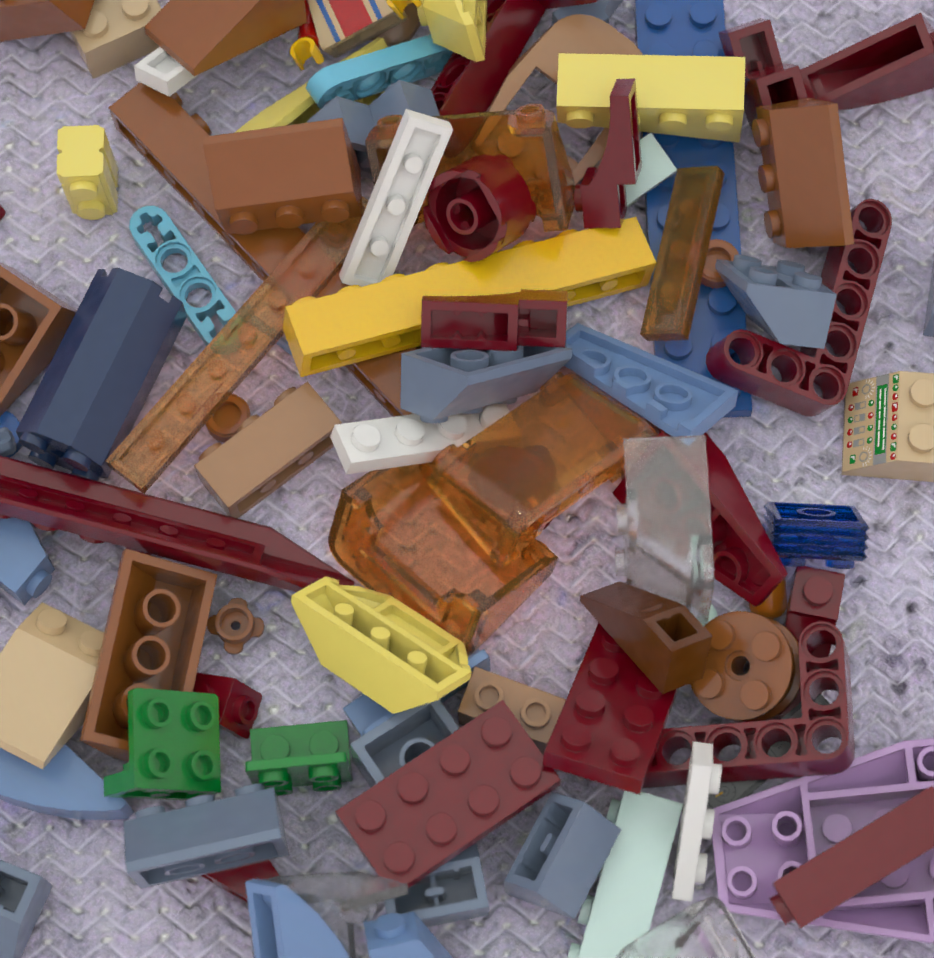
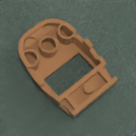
[470,14,643,207]

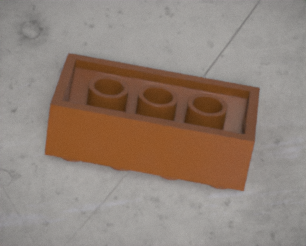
[80,549,218,762]

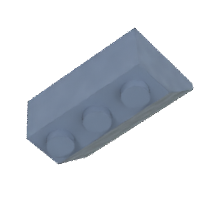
[400,346,572,423]
[123,784,289,889]

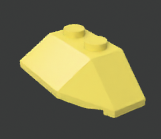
[417,0,487,62]
[291,576,471,714]

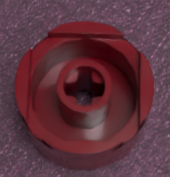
[423,154,537,262]

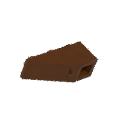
[580,581,713,694]

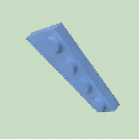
[564,323,738,447]

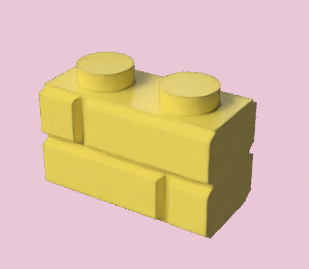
[57,125,118,220]

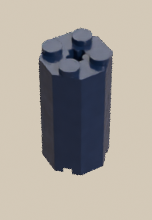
[16,268,187,481]

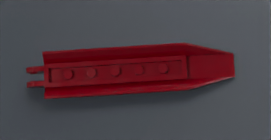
[0,456,355,592]

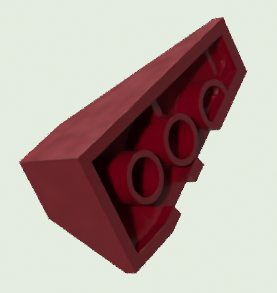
[612,430,788,607]

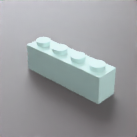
[567,790,683,958]

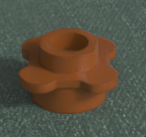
[207,598,265,655]

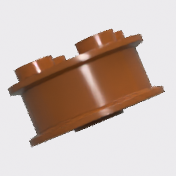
[690,611,801,722]

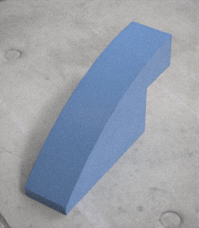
[0,744,134,820]
[245,879,350,958]

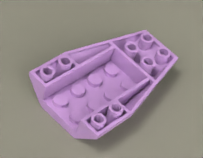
[712,738,934,944]

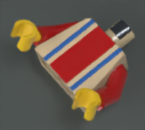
[290,0,422,70]

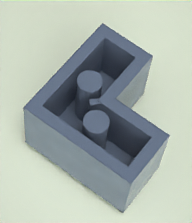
[307,80,441,181]

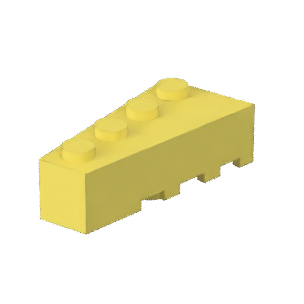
[556,53,745,143]

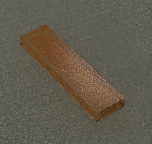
[640,165,725,341]

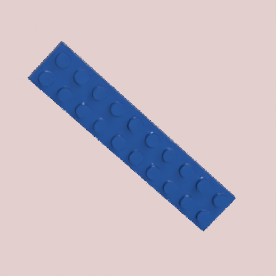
[634,0,752,418]

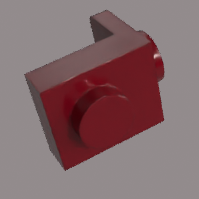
[193,672,262,739]

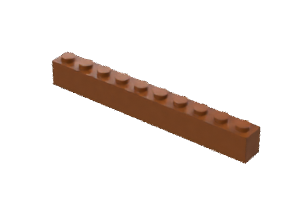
[108,82,422,417]

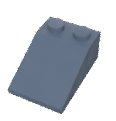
[350,699,459,787]

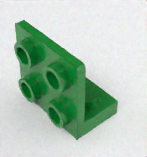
[104,688,221,800]
[245,720,353,796]

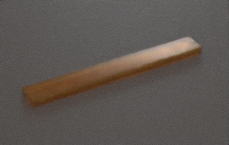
[106,196,369,494]

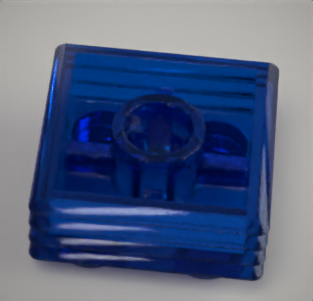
[762,502,870,569]

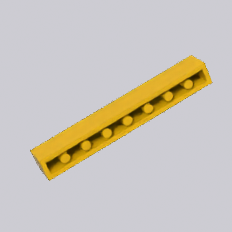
[283,217,656,377]

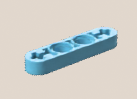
[306,34,453,109]
[129,206,245,356]

